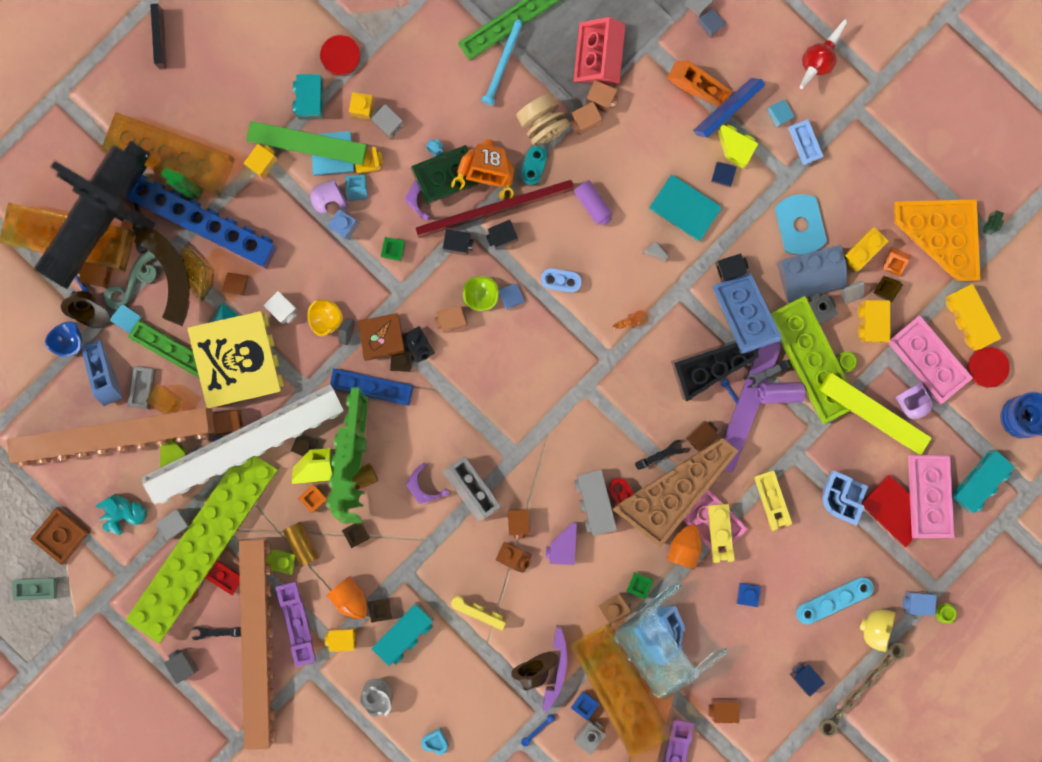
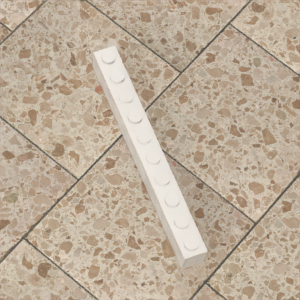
[142,384,344,505]

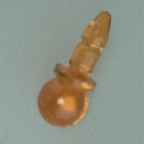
[613,310,648,329]

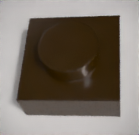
[873,276,903,302]
[390,351,412,372]
[291,434,319,456]
[342,523,370,548]
[368,598,392,623]

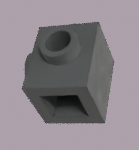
[808,293,838,325]

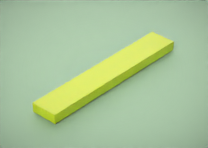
[819,373,931,455]

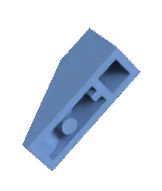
[81,339,122,406]

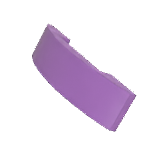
[275,581,316,667]
[542,625,567,711]
[664,719,694,762]

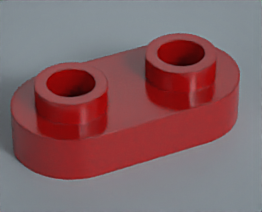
[608,478,634,505]

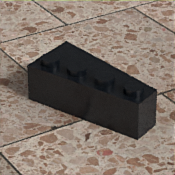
[671,340,759,402]

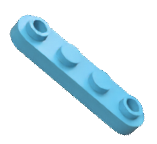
[796,577,873,624]

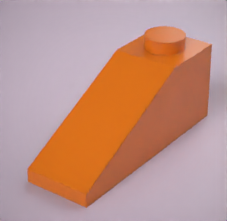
[667,60,732,108]

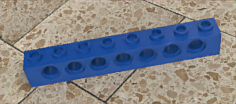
[127,175,277,269]

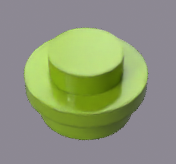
[837,352,857,372]
[935,603,957,624]

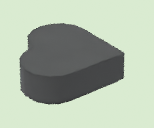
[339,318,355,345]

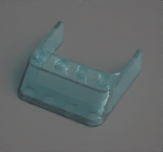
[615,583,728,699]

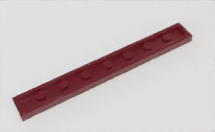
[415,180,574,238]

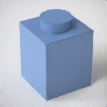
[328,209,359,241]
[902,591,936,616]

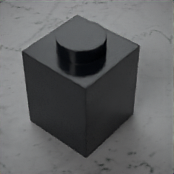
[486,220,518,250]
[443,229,474,256]
[715,253,749,283]

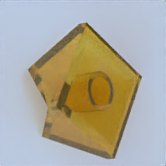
[183,245,214,301]

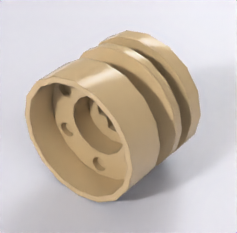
[516,93,570,146]

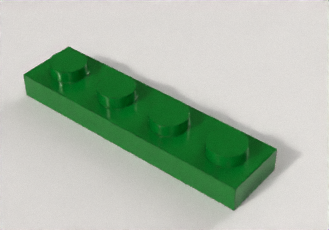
[161,167,203,199]

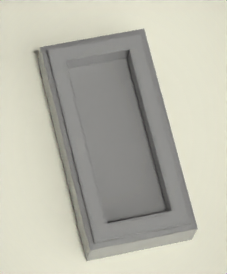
[127,366,156,409]

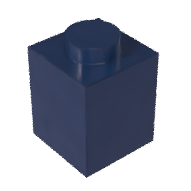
[789,661,825,697]

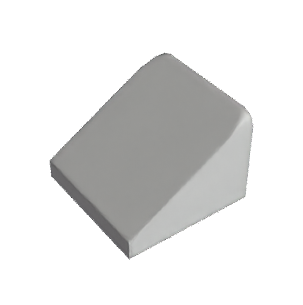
[684,0,714,17]
[643,242,669,262]
[840,281,864,304]

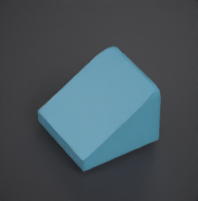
[767,99,795,127]
[345,174,368,201]
[110,304,142,334]

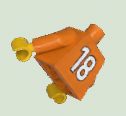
[451,139,514,200]

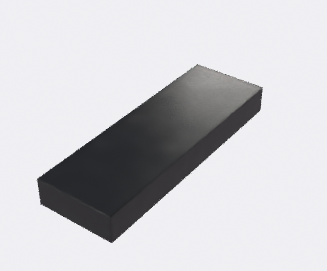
[150,3,167,69]

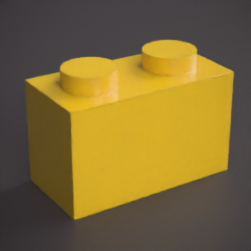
[844,227,888,273]
[857,300,890,343]

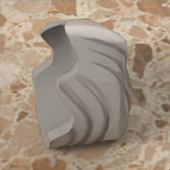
[360,679,393,716]

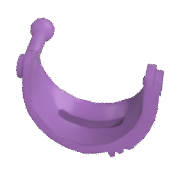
[404,180,430,220]
[405,463,449,504]

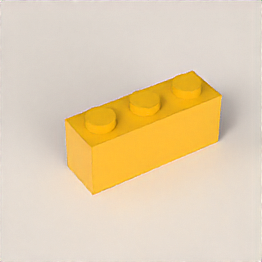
[945,284,1001,351]

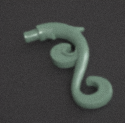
[103,250,186,310]

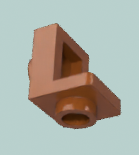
[496,542,532,573]

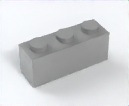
[442,456,501,521]
[574,469,617,536]

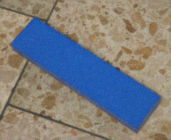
[693,78,765,138]
[330,368,413,406]

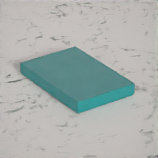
[649,174,722,242]

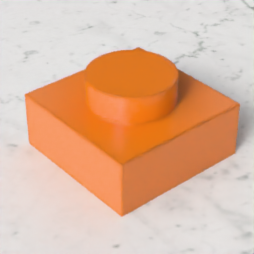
[298,484,328,513]

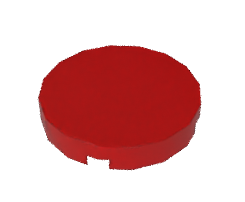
[320,35,361,76]
[967,347,1010,388]

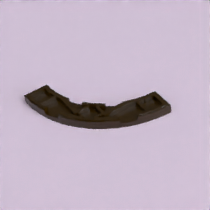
[134,227,190,326]

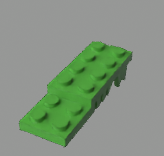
[327,388,369,524]

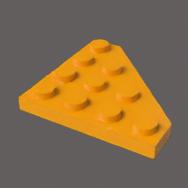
[893,199,980,282]

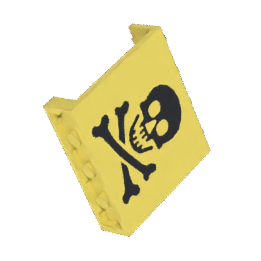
[187,311,284,408]

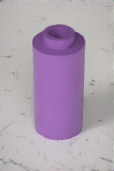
[573,180,613,226]
[756,382,805,404]

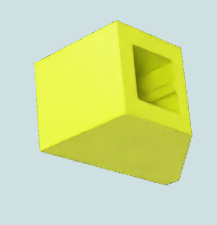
[718,124,758,169]
[292,448,334,484]

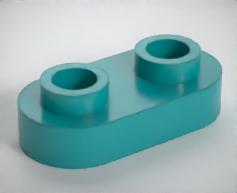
[521,146,547,186]

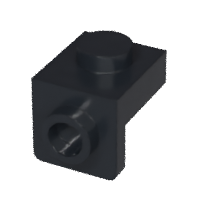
[402,326,435,363]

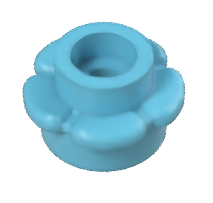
[425,139,444,157]

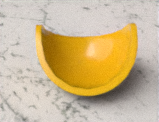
[308,299,343,336]

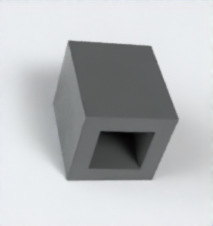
[164,649,199,684]

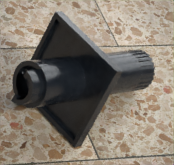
[34,140,156,289]

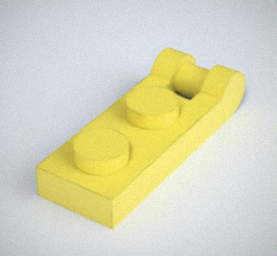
[753,470,792,531]
[707,504,734,563]
[451,595,506,630]

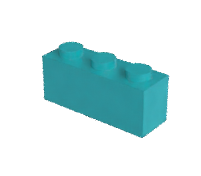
[952,450,1014,513]
[372,602,434,666]

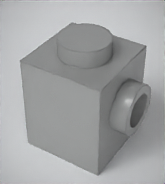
[574,719,606,755]

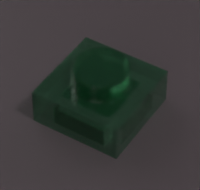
[983,210,1004,235]

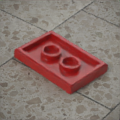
[861,475,914,548]

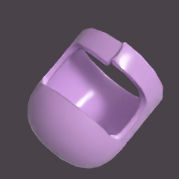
[310,179,348,214]
[895,382,933,419]

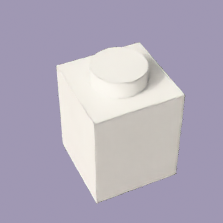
[263,291,298,324]

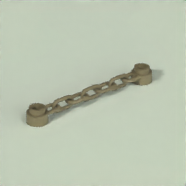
[819,642,906,737]

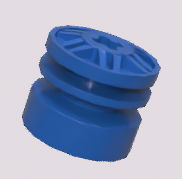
[1000,392,1042,439]

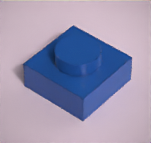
[736,583,761,607]
[571,690,600,721]

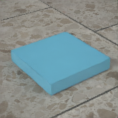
[312,131,354,176]

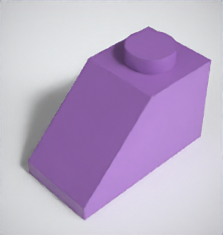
[546,522,577,565]

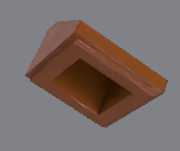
[222,272,248,296]

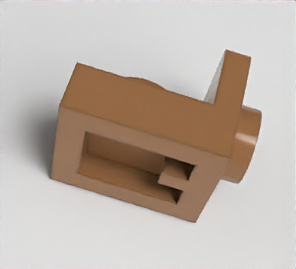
[599,593,632,624]

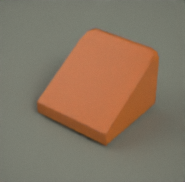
[882,247,910,277]

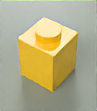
[349,92,375,121]
[243,144,278,179]
[325,627,356,652]

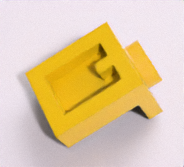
[355,147,384,175]

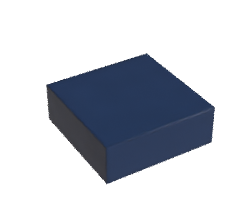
[711,161,737,187]

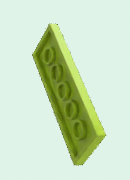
[770,296,850,424]

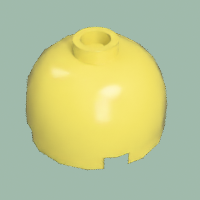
[860,609,896,652]

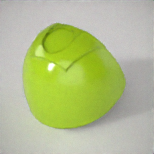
[463,276,498,311]

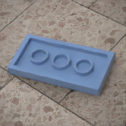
[712,273,781,354]

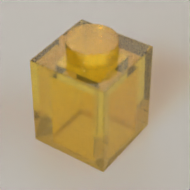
[146,384,182,414]

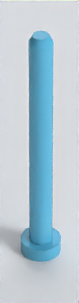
[481,19,523,106]

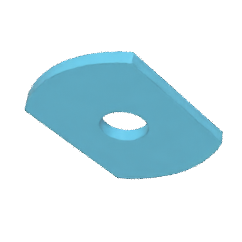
[774,194,827,255]

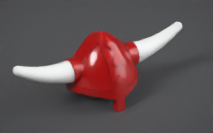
[800,19,847,89]

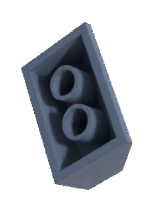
[777,245,847,302]

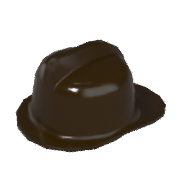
[60,291,110,328]
[511,652,558,690]

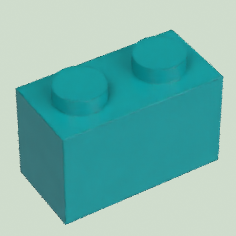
[292,74,324,119]

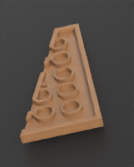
[612,437,739,547]

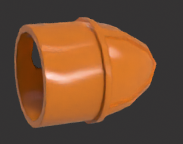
[666,524,702,570]
[326,576,367,619]

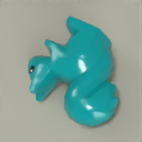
[95,494,147,535]

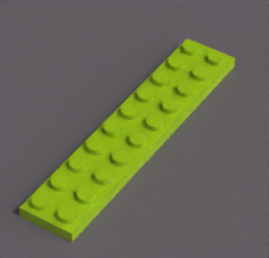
[125,455,278,644]

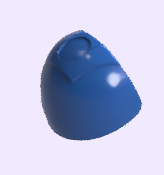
[45,321,83,357]

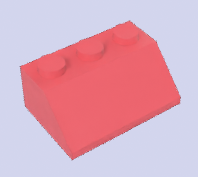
[573,17,626,85]

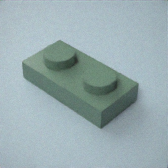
[12,578,57,601]

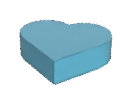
[421,728,448,755]

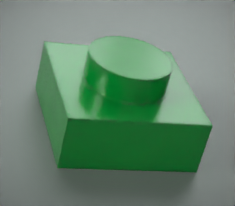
[381,237,405,262]
[626,572,654,600]

